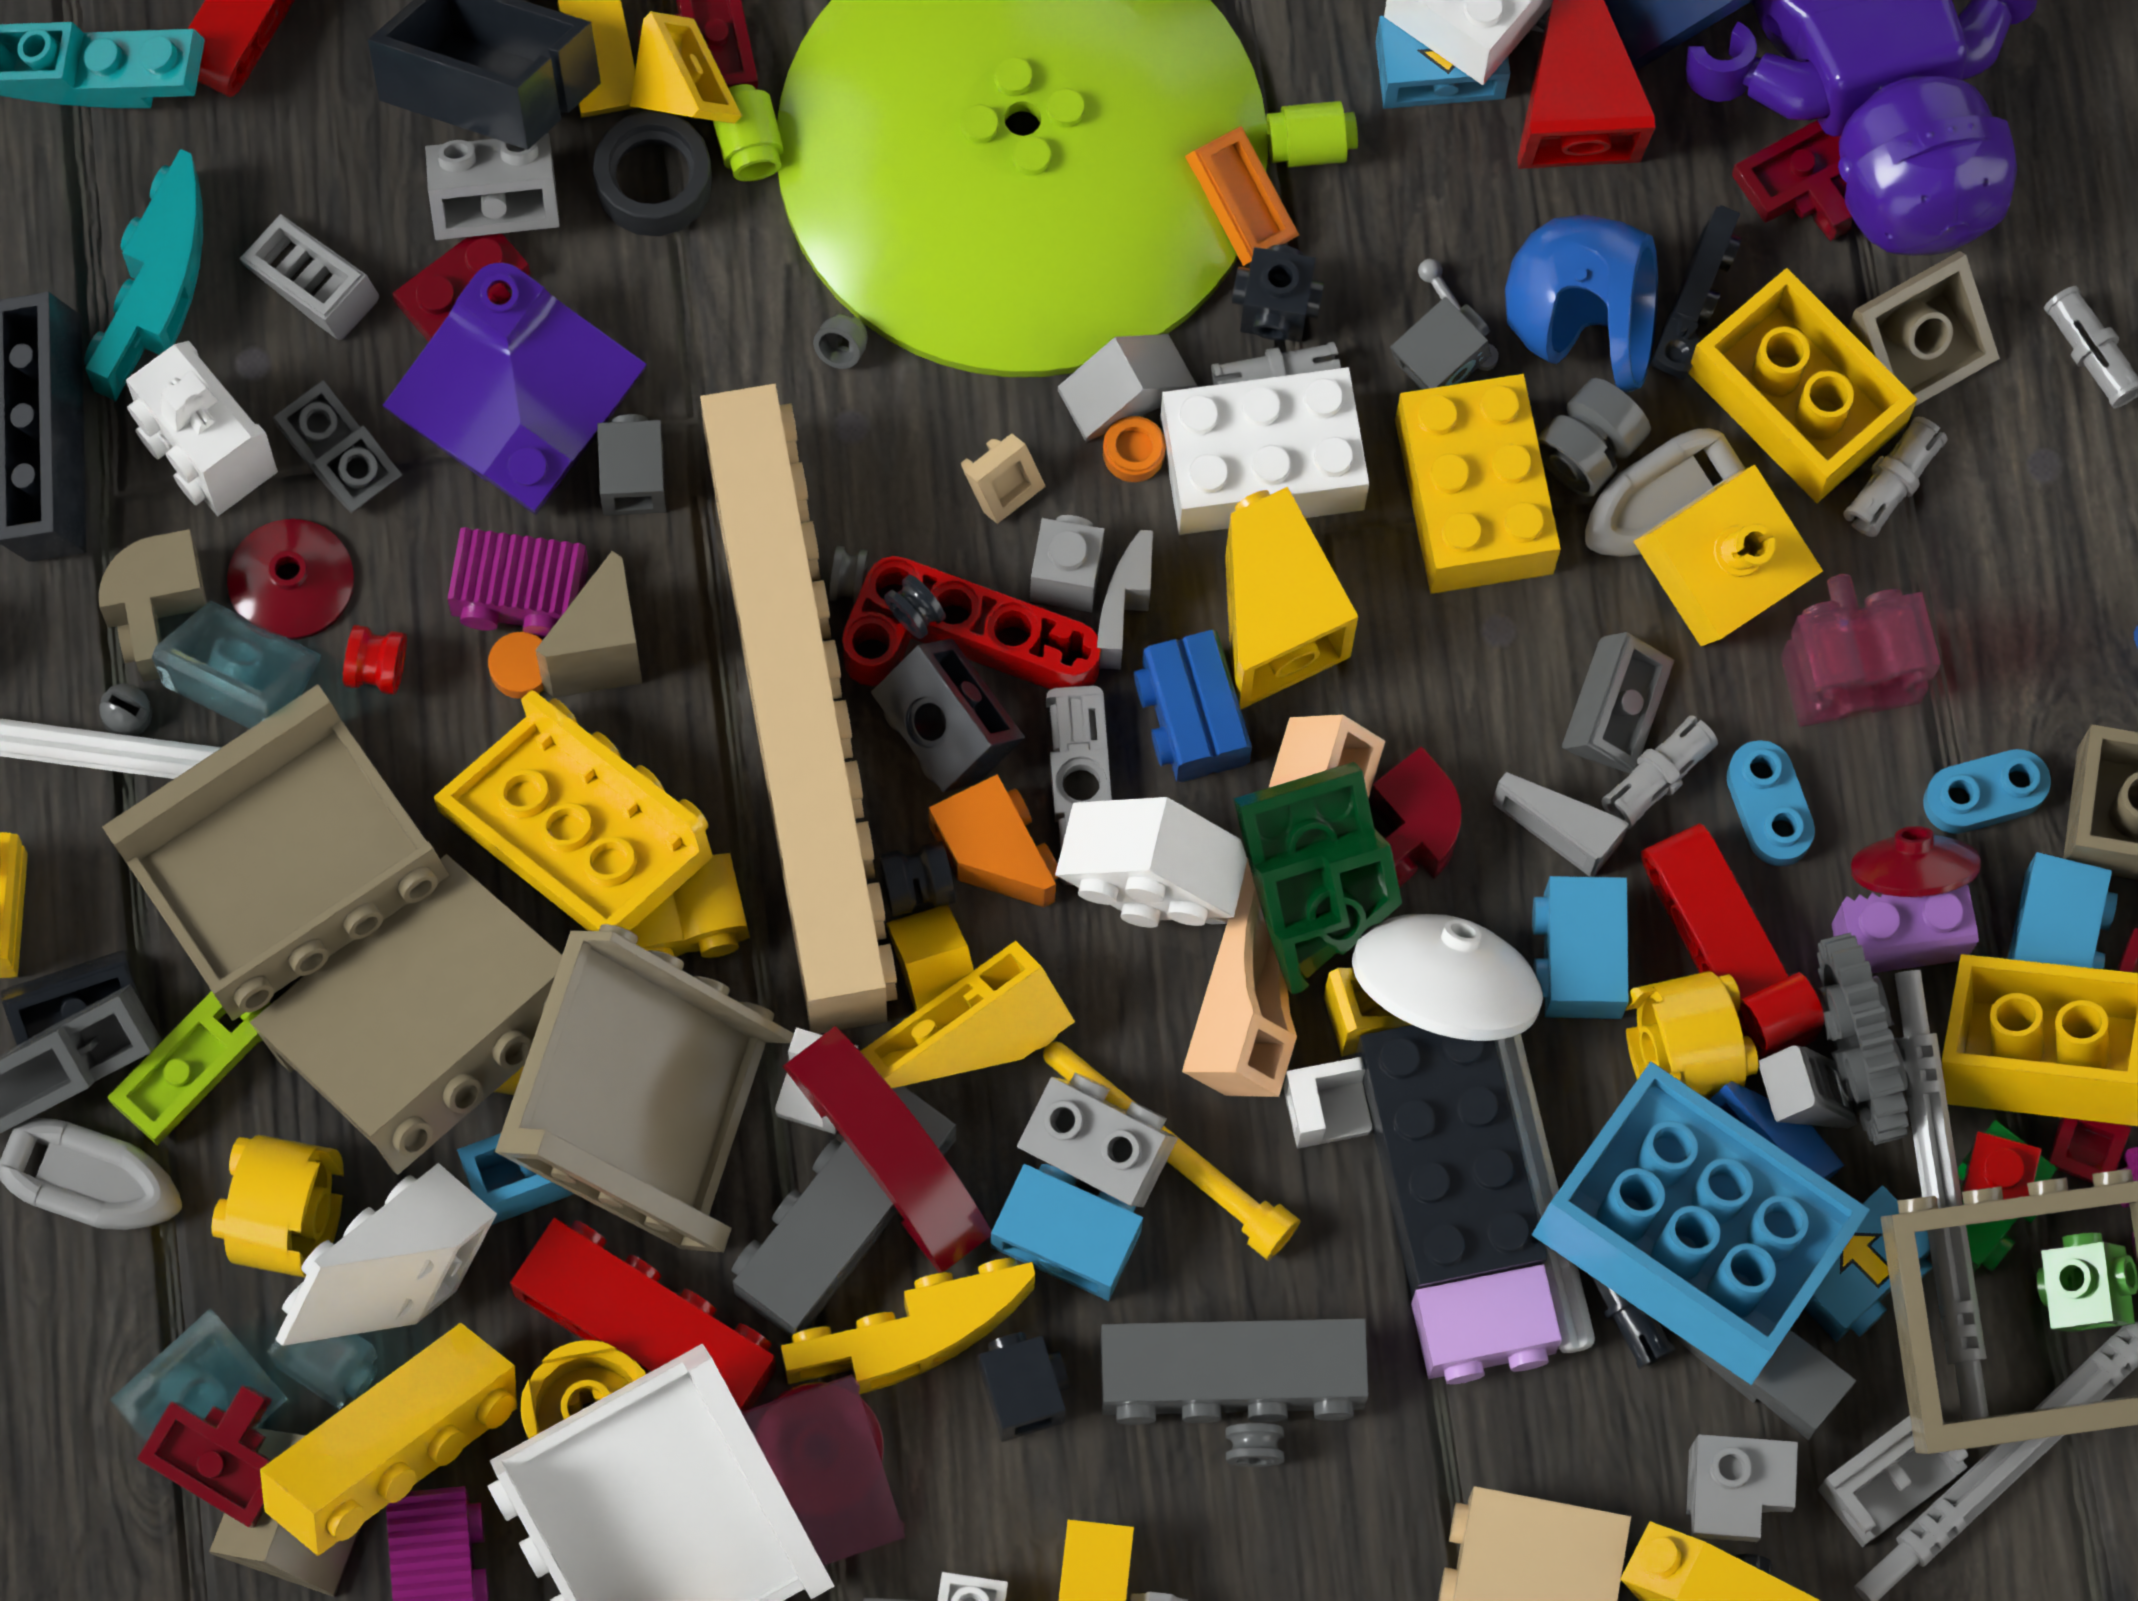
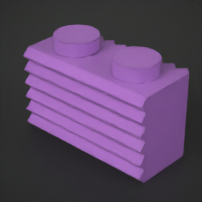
[1831,885,1979,973]

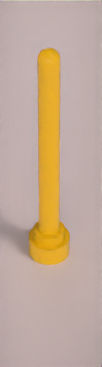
[1043,1041,1301,1261]

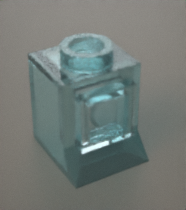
[267,1334,378,1410]

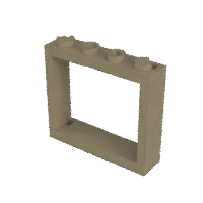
[1880,1169,2138,1454]

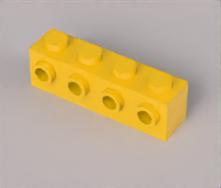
[260,1323,517,1556]

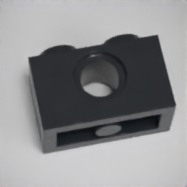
[871,638,1025,792]

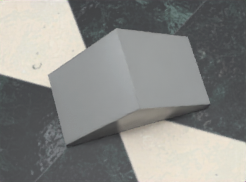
[1058,334,1197,443]

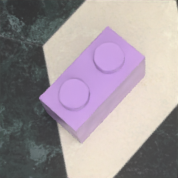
[1411,1264,1562,1384]

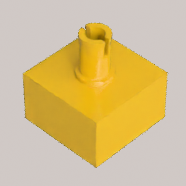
[1633,465,1823,646]

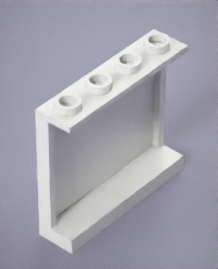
[488,1343,834,1601]

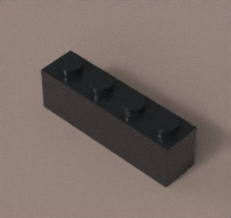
[0,291,86,562]

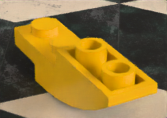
[781,1258,1035,1395]

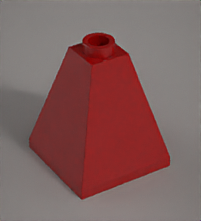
[1517,0,1655,169]

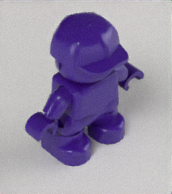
[1686,0,2038,256]

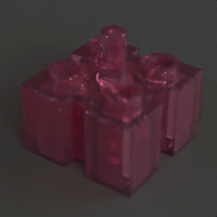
[1781,574,1941,727]

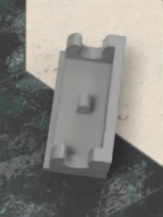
[1818,1415,1968,1548]

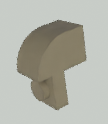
[99,529,208,682]

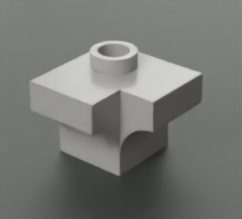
[1686,1434,1798,1542]

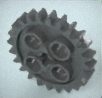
[1817,932,1909,1145]

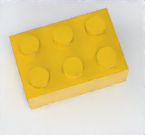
[1688,268,1918,503]
[1395,374,1561,594]
[1941,954,2138,1126]

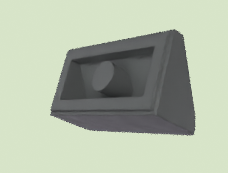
[1562,632,1675,774]

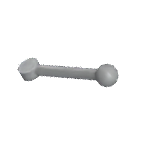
[1418,258,1498,371]

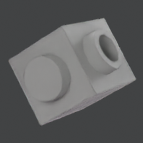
[1030,515,1104,612]

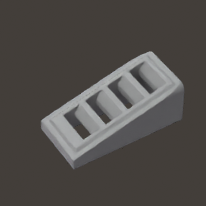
[240,214,379,340]
[1493,772,1629,877]
[1759,1046,1858,1129]

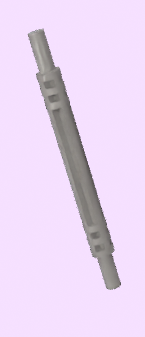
[1895,970,1989,1420]
[1854,1321,2138,1601]

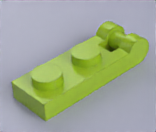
[108,991,272,1146]

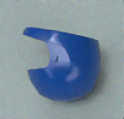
[1505,214,1658,392]

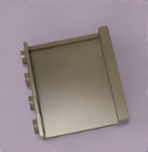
[102,684,449,1021]
[250,854,562,1175]
[495,924,794,1252]

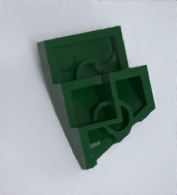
[1233,762,1402,994]

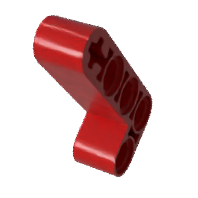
[188,0,295,97]
[842,556,1101,690]
[1641,823,1825,1068]

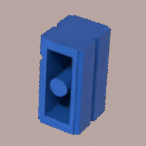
[1134,630,1252,782]

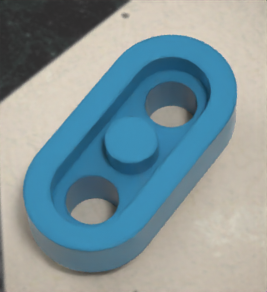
[1727,740,1815,866]
[1923,749,2051,834]

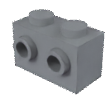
[425,133,559,240]
[1017,1072,1178,1207]

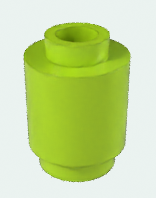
[713,84,784,181]
[1267,101,1358,168]

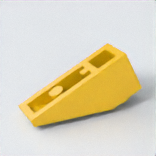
[860,940,1075,1088]
[1620,1521,1821,1601]

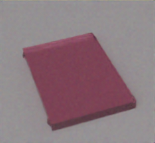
[741,1374,905,1565]

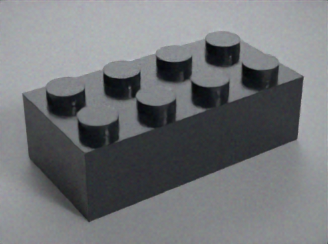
[1355,1025,1547,1299]

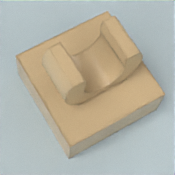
[961,433,1046,524]

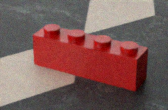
[510,1218,777,1418]

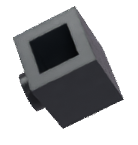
[979,1332,1070,1442]

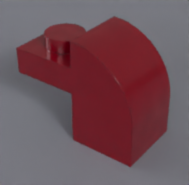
[1369,746,1461,887]

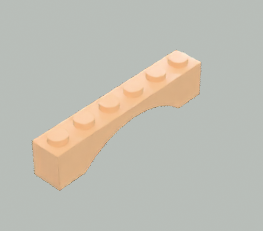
[1182,715,1385,1097]

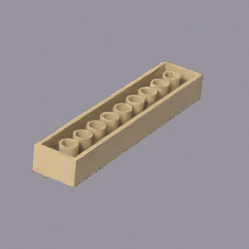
[700,383,897,1034]

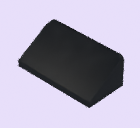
[1,950,142,1045]

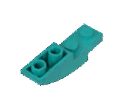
[0,22,205,108]
[84,149,203,401]

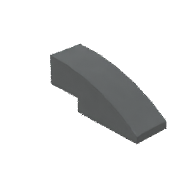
[0,984,162,1133]
[1660,1323,1856,1440]

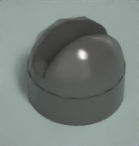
[813,313,868,369]
[99,683,152,736]

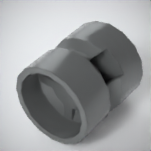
[1537,378,1651,497]

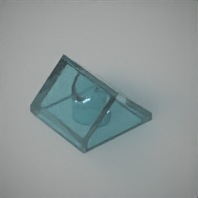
[152,600,321,729]
[110,1309,288,1443]

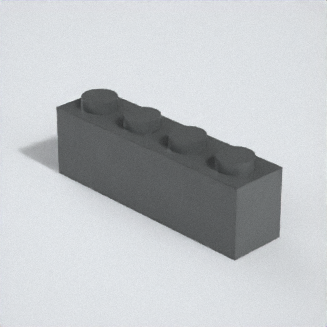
[732,1086,956,1338]
[1100,1319,1368,1425]

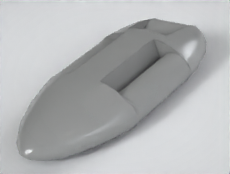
[1585,428,1745,557]
[0,1118,182,1230]

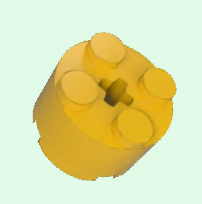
[1625,971,1759,1100]
[212,1135,344,1278]
[521,1340,646,1439]

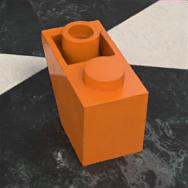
[929,774,1060,908]

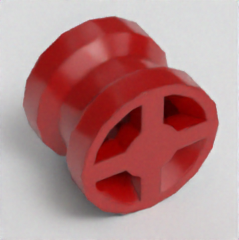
[343,624,407,695]

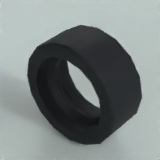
[593,111,712,237]

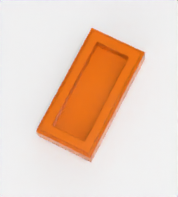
[1185,126,1299,266]

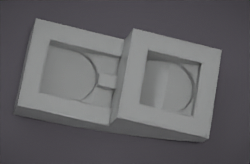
[1097,530,1153,669]

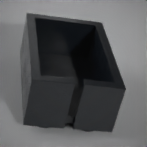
[368,0,601,150]

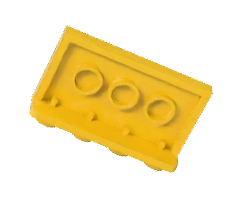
[433,690,713,931]

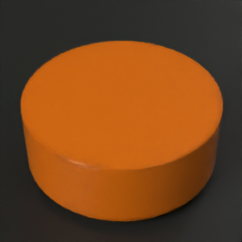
[1103,416,1166,482]
[488,632,544,699]

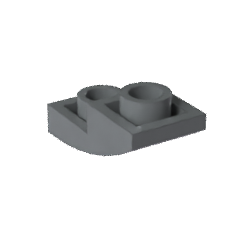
[272,380,402,514]

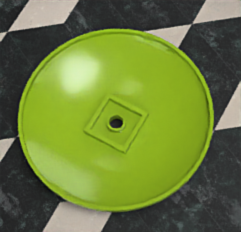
[777,0,1268,377]

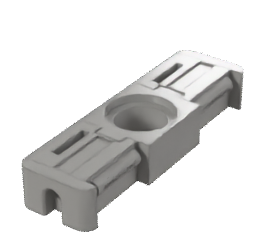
[1046,686,1112,886]

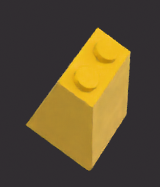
[1225,487,1358,709]

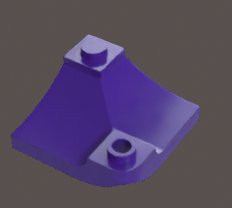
[383,263,647,515]

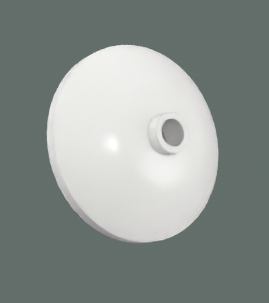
[1352,914,1543,1041]

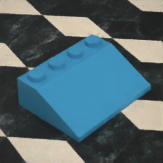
[1532,1061,1870,1385]

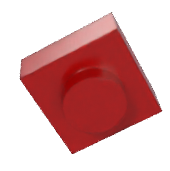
[1961,1131,2042,1199]

